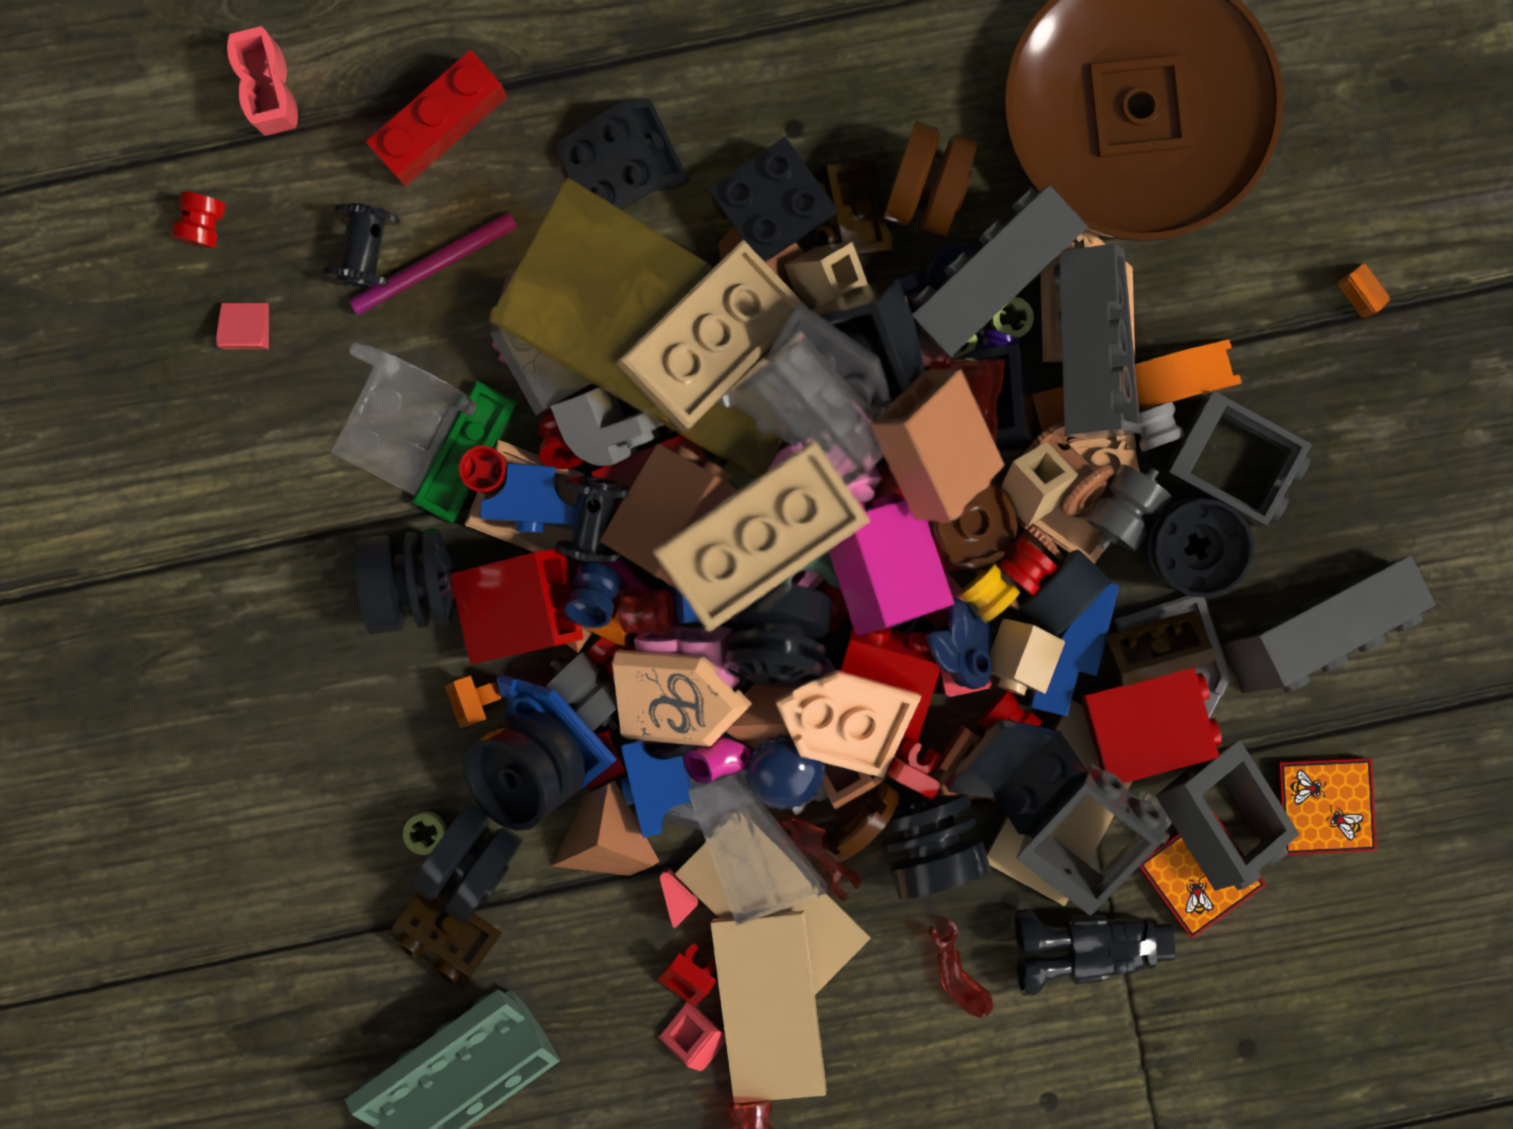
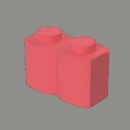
[227,26,298,136]

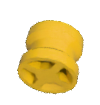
[959,563,1020,623]

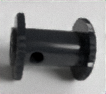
[323,203,400,289]
[556,476,630,563]

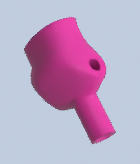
[684,736,753,784]

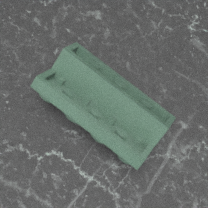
[345,989,560,1129]

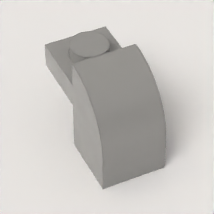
[550,382,668,466]

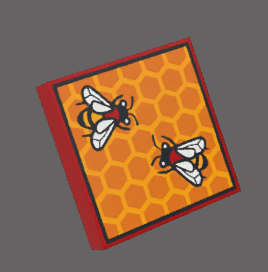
[1276,757,1377,855]
[1139,810,1266,939]

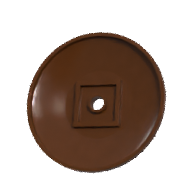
[1004,0,1284,242]

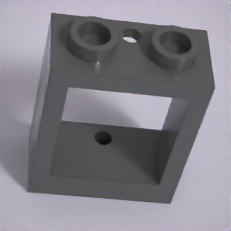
[1161,391,1312,527]
[1155,740,1300,891]
[1016,763,1167,916]

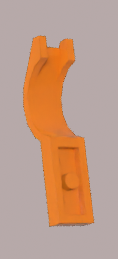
[1032,339,1242,434]

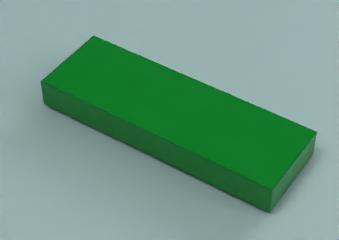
[411,380,519,524]

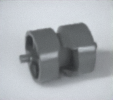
[1085,464,1173,553]
[545,651,620,732]

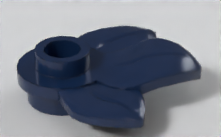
[926,598,993,689]

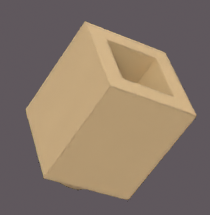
[784,242,868,307]
[1001,442,1078,526]
[989,618,1065,696]

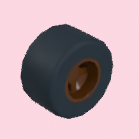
[1020,550,1109,636]

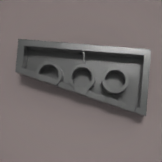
[909,185,1088,359]
[1054,243,1141,440]
[1220,555,1436,693]

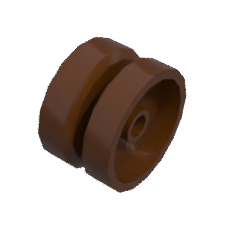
[883,121,978,240]

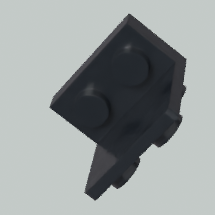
[555,98,689,225]
[708,137,836,263]
[944,720,1088,835]

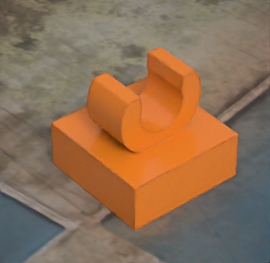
[445,675,501,729]

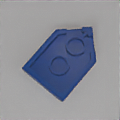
[497,675,617,800]

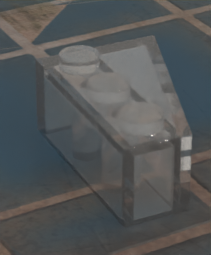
[718,330,883,485]
[688,772,828,926]

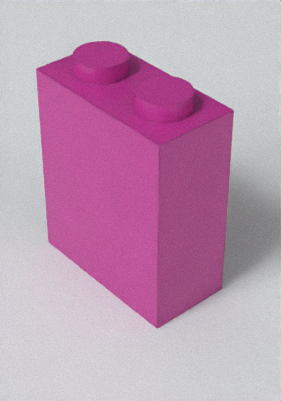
[828,493,954,636]

